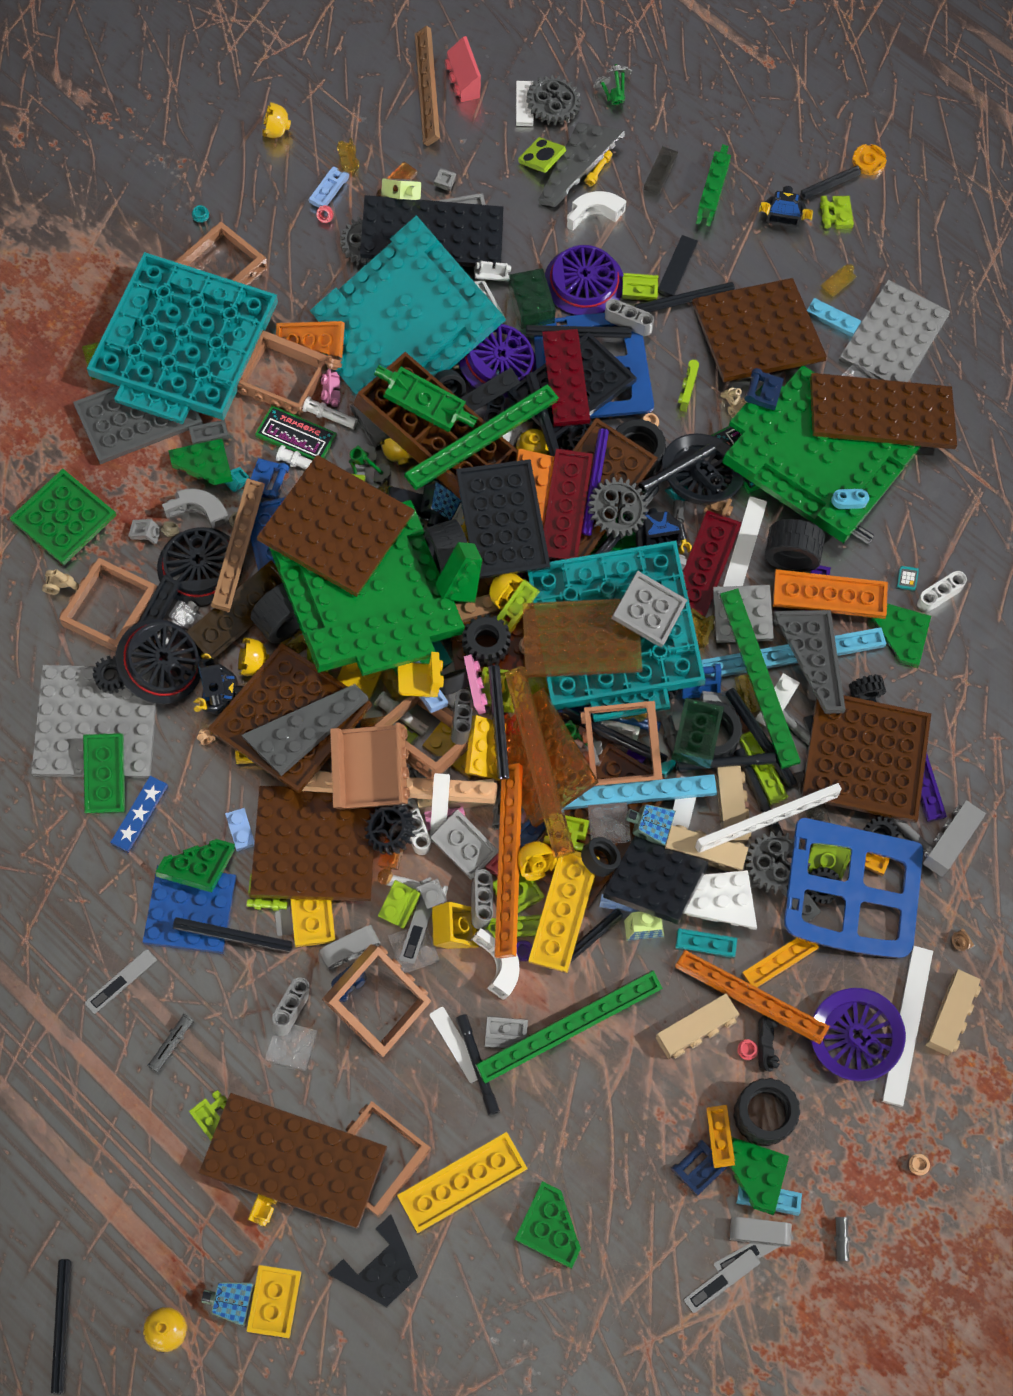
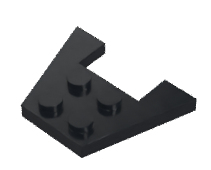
[328,1214,418,1308]

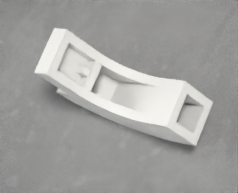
[567,191,626,231]
[471,928,519,1000]

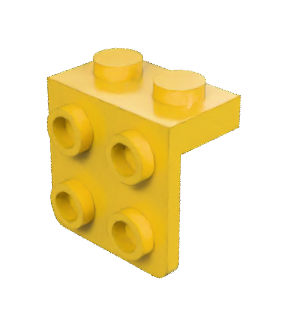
[398,652,444,697]

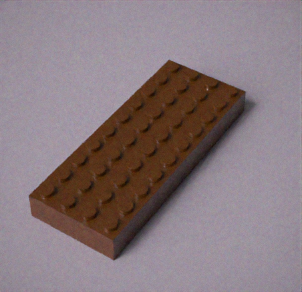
[353,352,517,500]

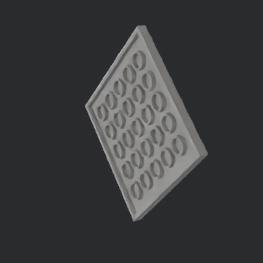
[31,665,159,779]

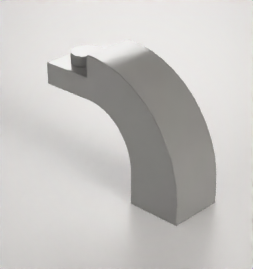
[162,489,229,529]

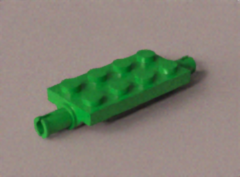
[374,364,478,432]

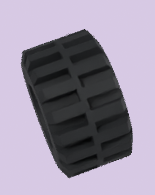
[462,614,511,667]

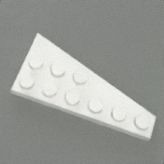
[684,870,757,930]

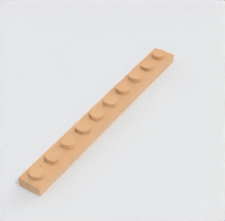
[302,771,497,804]

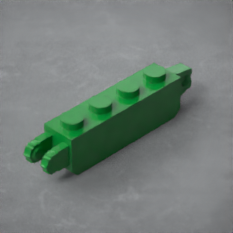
[696,144,731,227]

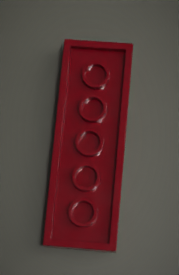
[542,329,590,427]
[544,449,593,560]
[683,510,742,619]

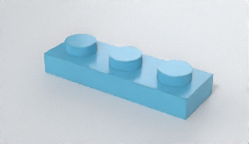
[807,298,861,337]
[736,1185,802,1216]

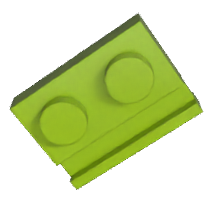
[622,273,658,301]
[378,880,421,929]

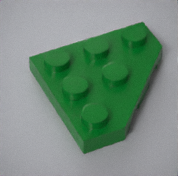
[168,439,233,485]
[871,603,931,668]
[156,839,235,893]
[730,1137,789,1215]
[514,1181,581,1269]

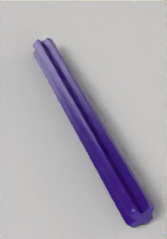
[582,428,609,536]

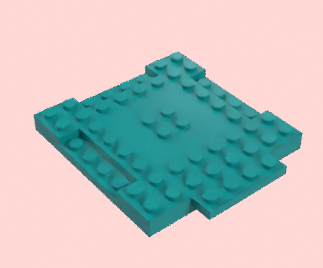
[310,215,506,395]
[87,252,278,424]
[527,541,705,722]

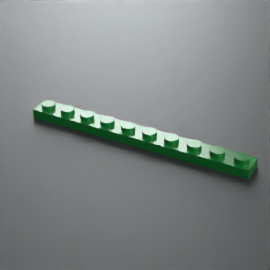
[404,384,559,490]
[720,588,801,769]
[475,970,663,1083]

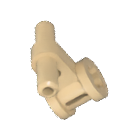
[721,388,747,418]
[42,569,79,595]

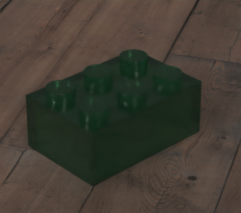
[508,268,556,329]
[671,698,724,769]

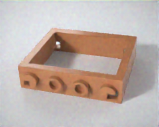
[174,222,268,285]
[237,330,328,417]
[59,558,158,652]
[374,696,469,782]
[580,701,663,786]
[321,944,431,1057]
[345,1101,431,1218]

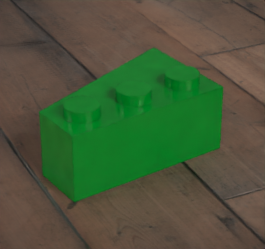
[435,542,482,602]

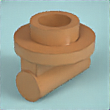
[952,928,975,951]

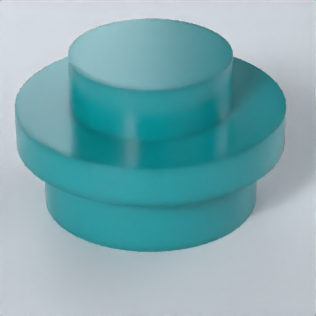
[192,205,209,223]

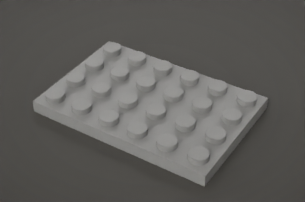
[839,280,951,382]

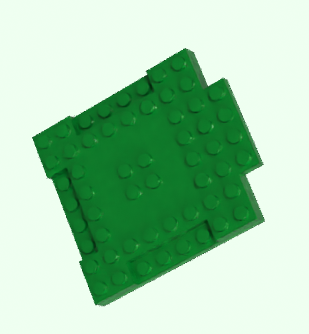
[722,366,921,544]
[269,500,465,676]

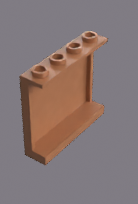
[330,722,410,810]

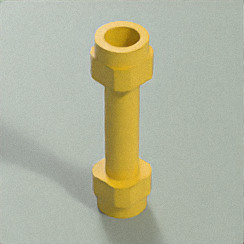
[585,150,612,186]

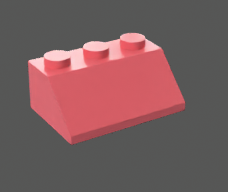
[445,36,481,102]

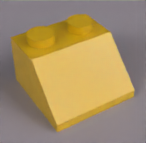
[432,902,479,949]

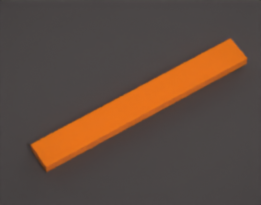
[675,950,830,1044]

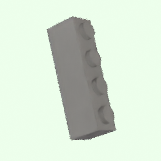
[922,800,986,877]

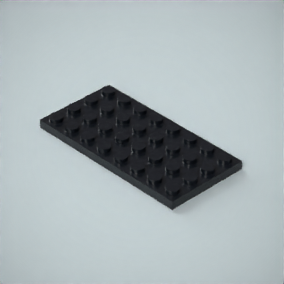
[360,195,504,268]

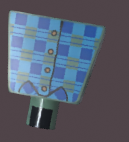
[625,804,676,846]
[201,1282,255,1327]

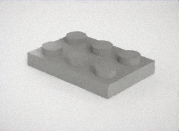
[429,809,499,880]

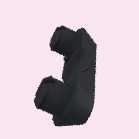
[758,1015,780,1072]

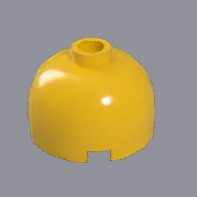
[262,102,291,139]
[515,429,549,455]
[381,438,413,465]
[489,573,523,611]
[238,638,270,676]
[518,841,557,881]
[143,1307,187,1352]

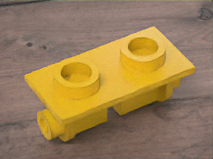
[248,1195,277,1226]

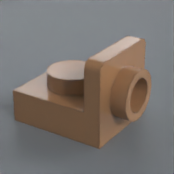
[703,498,733,517]

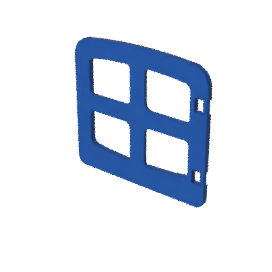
[534,313,654,418]
[784,818,924,958]

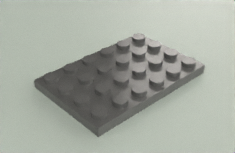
[73,386,203,464]

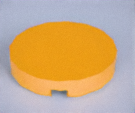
[852,144,887,175]

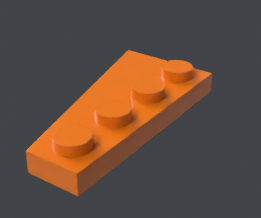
[276,321,345,358]

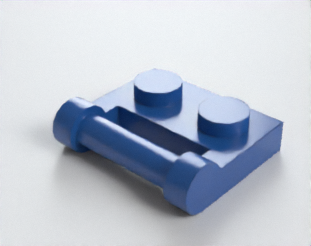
[250,458,290,500]
[682,664,722,699]

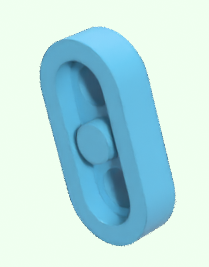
[831,489,869,509]

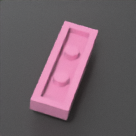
[464,655,488,715]

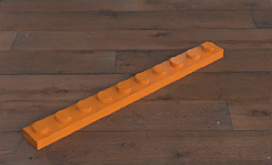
[495,763,523,959]

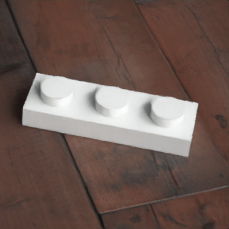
[756,673,800,729]

